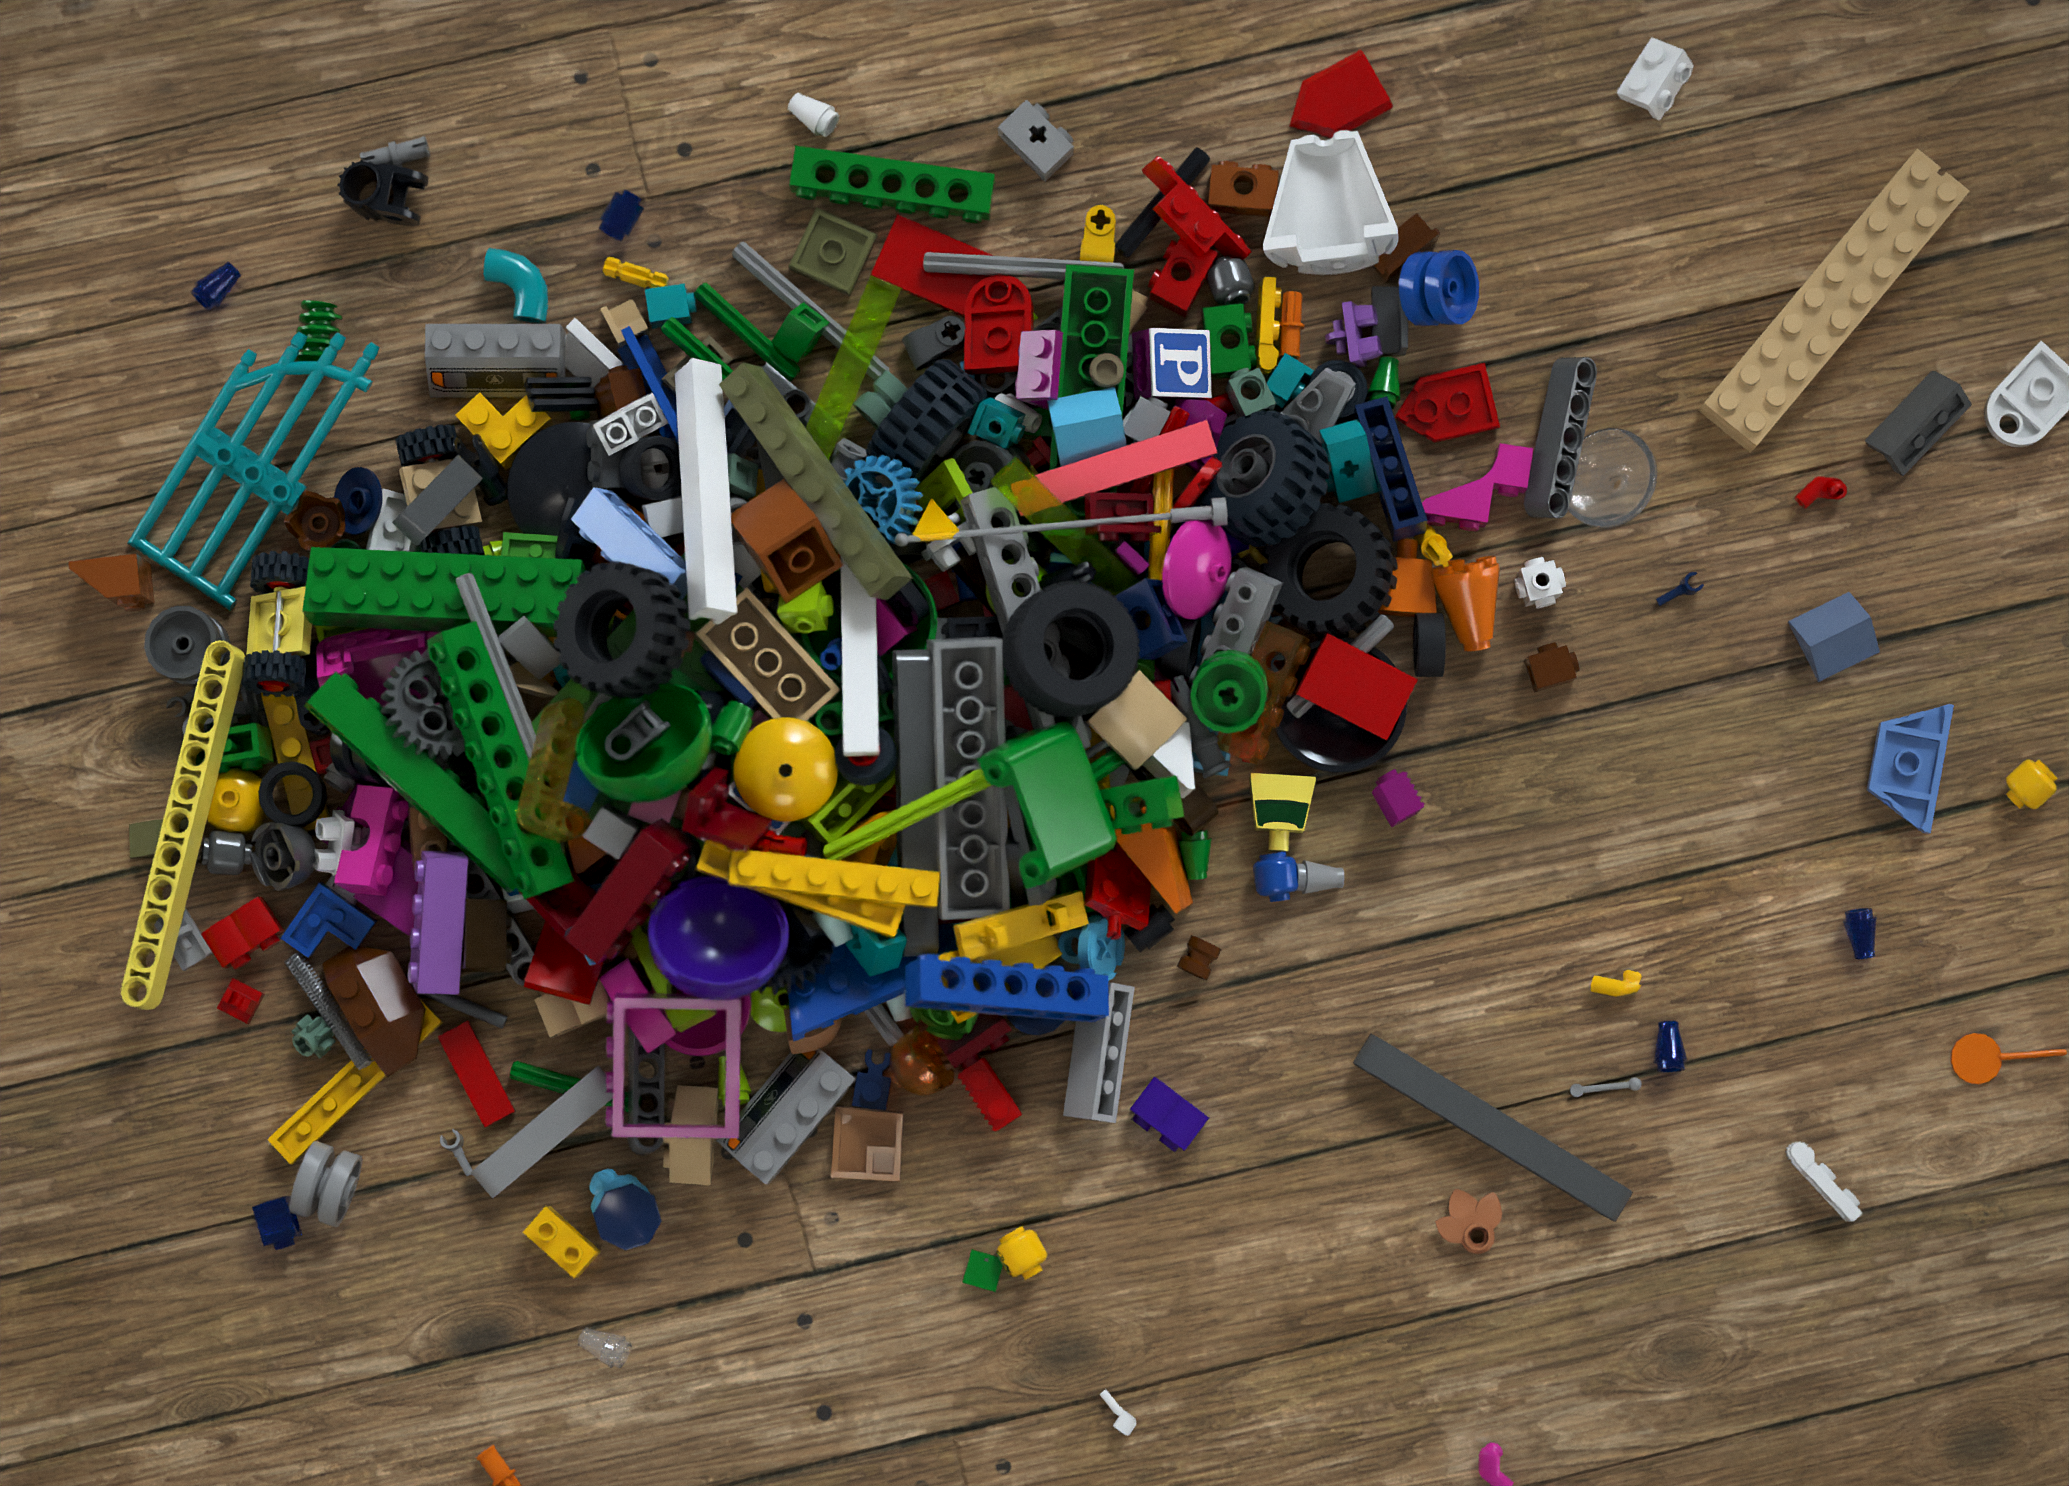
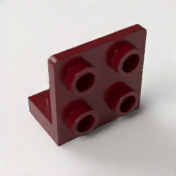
[682,767,772,852]

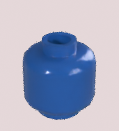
[1253,851,1298,902]

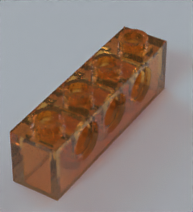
[1217,621,1311,765]

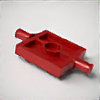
[1084,841,1151,940]

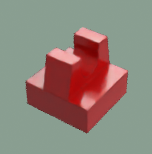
[217,978,265,1024]

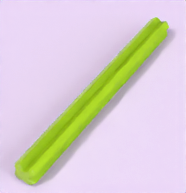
[823,768,991,861]

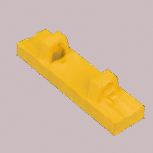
[953,890,1089,959]

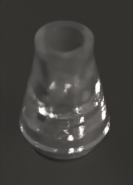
[578,1327,632,1368]

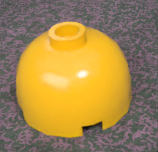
[207,767,266,835]

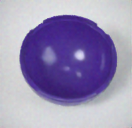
[648,875,789,1001]

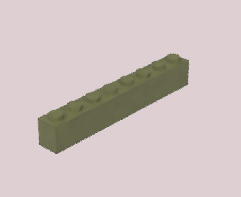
[719,362,912,600]

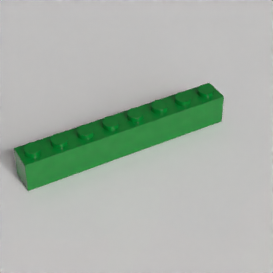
[304,672,537,893]

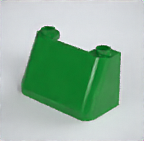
[977,722,1116,889]

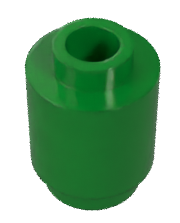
[711,701,754,755]

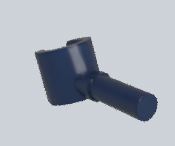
[1656,572,1704,606]

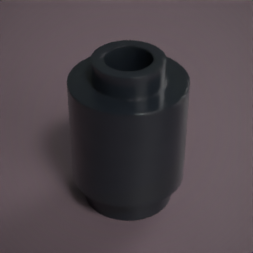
[1123,903,1175,953]

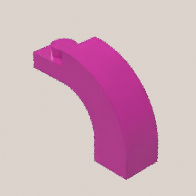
[599,958,677,1054]

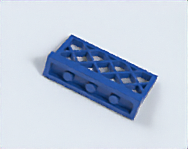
[617,326,679,445]

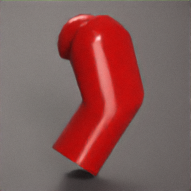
[1794,476,1847,509]

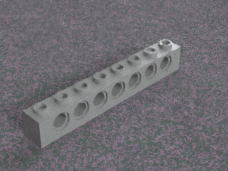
[960,484,1092,749]

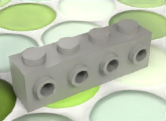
[1188,567,1283,695]
[1063,982,1135,1123]

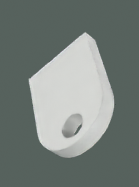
[1984,341,2069,447]

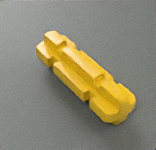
[603,257,668,288]

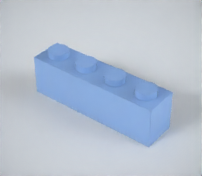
[571,487,687,600]

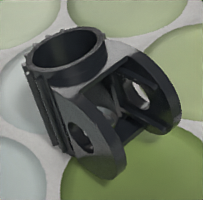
[337,160,429,226]

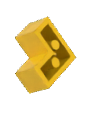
[455,392,555,470]

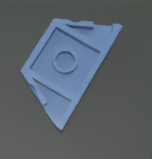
[1867,704,1954,834]

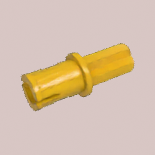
[1414,524,1452,568]

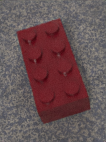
[564,818,694,965]

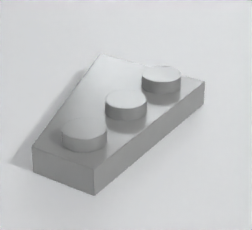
[1281,368,1356,443]

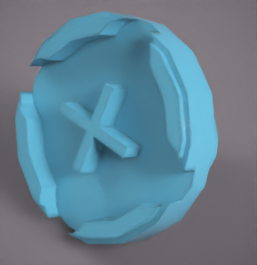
[1058,913,1125,981]

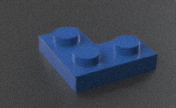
[280,882,377,958]

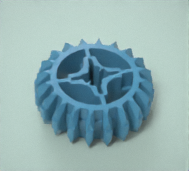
[842,455,924,544]

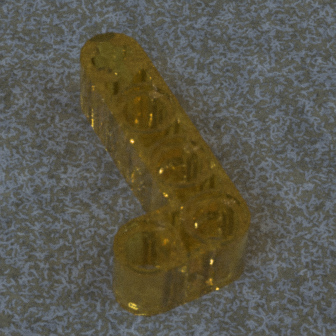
[516,698,590,842]

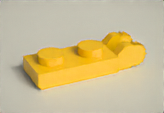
[1255,277,1281,376]

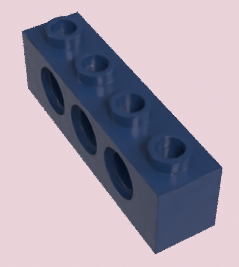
[1353,396,1428,542]

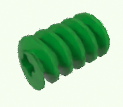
[295,300,343,361]

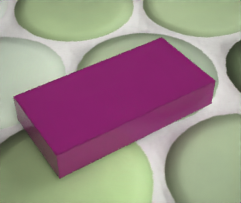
[1114,541,1150,577]

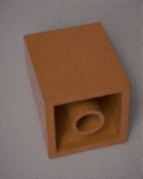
[731,479,844,603]

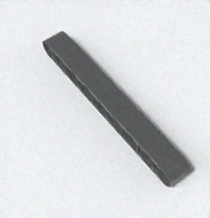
[892,649,939,957]
[1353,1034,1633,1222]

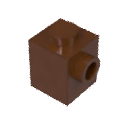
[1524,642,1580,693]

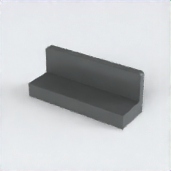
[1865,371,1972,476]

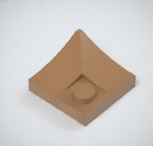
[831,1105,904,1182]

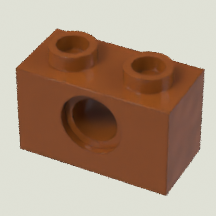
[1208,161,1279,217]

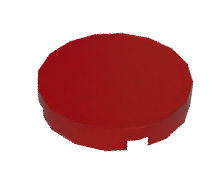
[1172,456,1223,509]

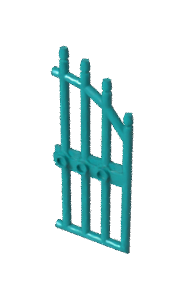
[127,331,380,611]

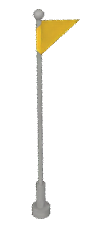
[895,497,1228,547]

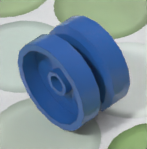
[1399,250,1479,326]

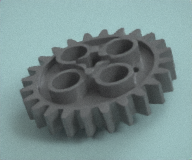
[380,649,487,759]

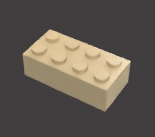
[694,588,840,721]

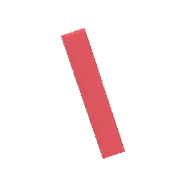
[1010,420,1218,517]

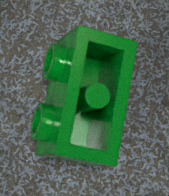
[196,723,274,774]

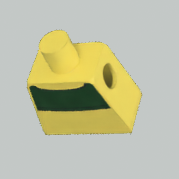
[1249,773,1316,852]

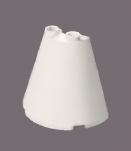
[1263,130,1398,275]

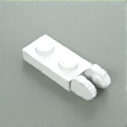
[1785,1141,1862,1222]

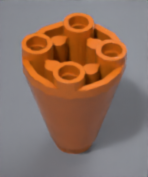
[1432,556,1500,651]

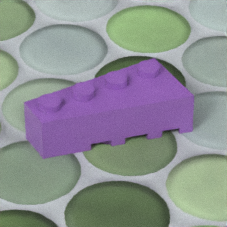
[408,851,468,994]

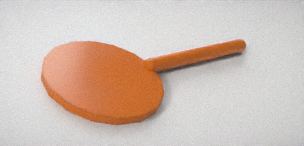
[1951,1033,2067,1084]

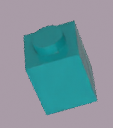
[645,283,697,329]

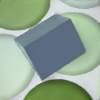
[1788,592,1880,682]

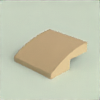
[1086,670,1187,771]

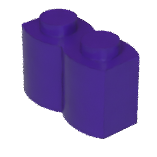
[1130,1076,1209,1152]

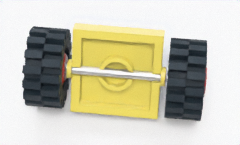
[242,551,312,697]

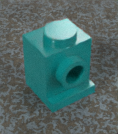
[1267,353,1314,410]
[968,397,1026,449]

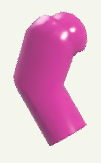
[1478,1442,1514,1486]

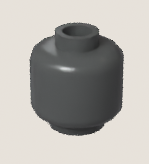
[1206,256,1255,306]
[201,830,252,876]

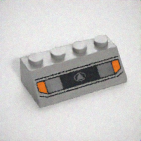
[425,324,566,398]
[716,1048,857,1185]

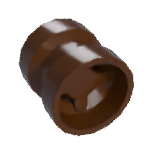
[1177,935,1221,981]

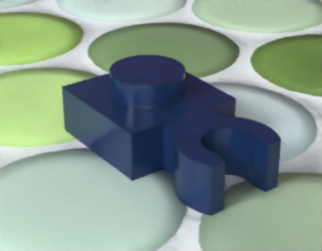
[852,1049,892,1110]

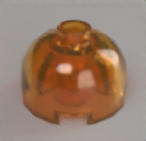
[889,1026,954,1096]

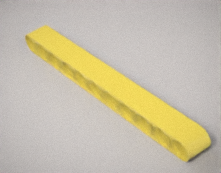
[121,641,245,1010]

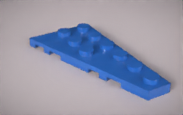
[788,921,968,1042]

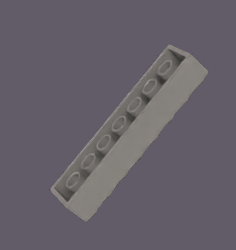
[926,637,1010,920]

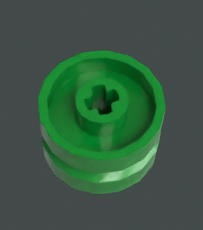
[1190,649,1269,733]

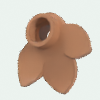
[1435,1189,1502,1254]

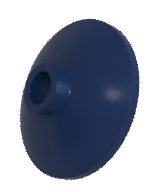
[334,467,383,535]

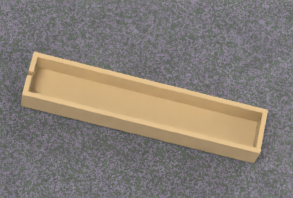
[1698,148,1970,453]

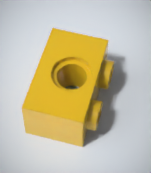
[523,1206,601,1278]

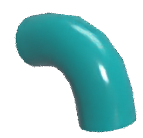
[484,248,548,324]

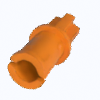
[1279,291,1304,359]
[476,1445,522,1486]

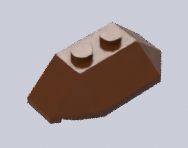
[322,946,426,1077]

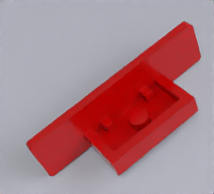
[1142,156,1251,260]

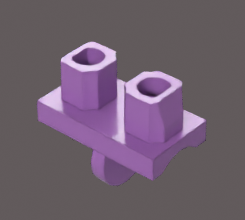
[1325,301,1383,368]

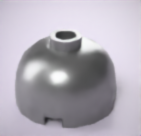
[250,822,316,891]

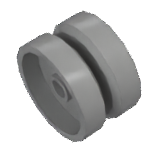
[289,1141,363,1227]

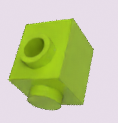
[777,582,834,633]

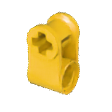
[1080,205,1116,263]

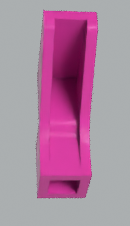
[1422,443,1533,531]

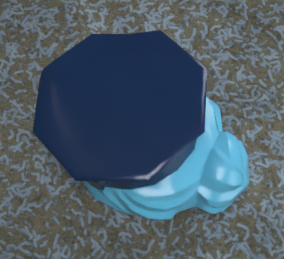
[589,1168,662,1251]

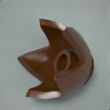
[284,490,345,550]

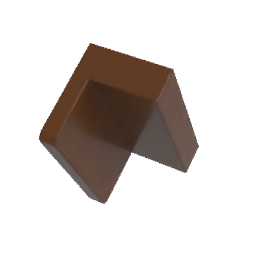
[1372,213,1441,283]

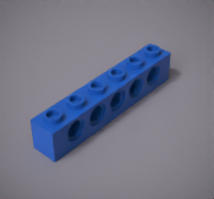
[905,954,1109,1023]

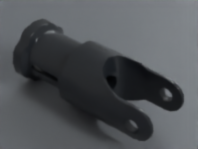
[453,434,507,506]

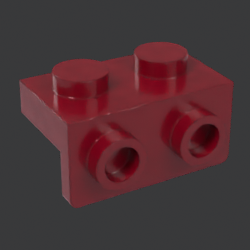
[1084,492,1162,542]
[517,864,596,938]
[937,1013,1012,1070]

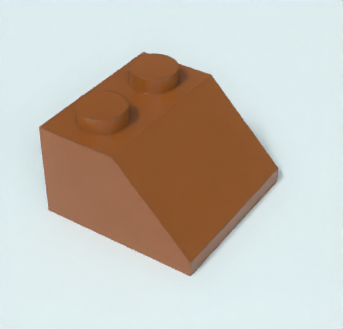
[68,554,155,611]

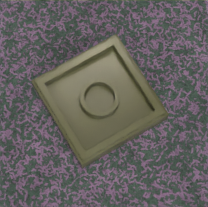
[788,207,878,297]

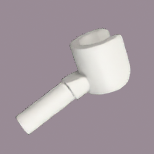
[1100,1389,1136,1436]

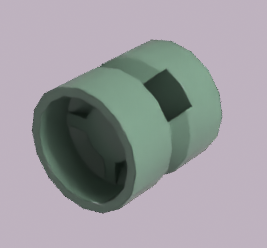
[853,370,908,429]

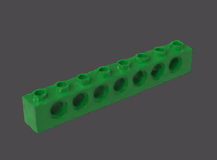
[427,621,574,900]

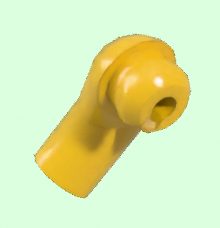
[1591,970,1642,997]

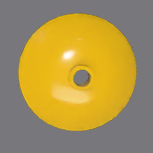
[734,717,838,822]

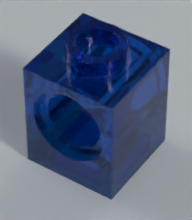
[252,1196,303,1251]

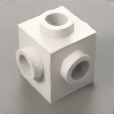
[1514,557,1566,609]

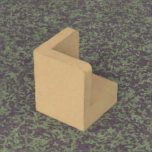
[600,300,651,347]

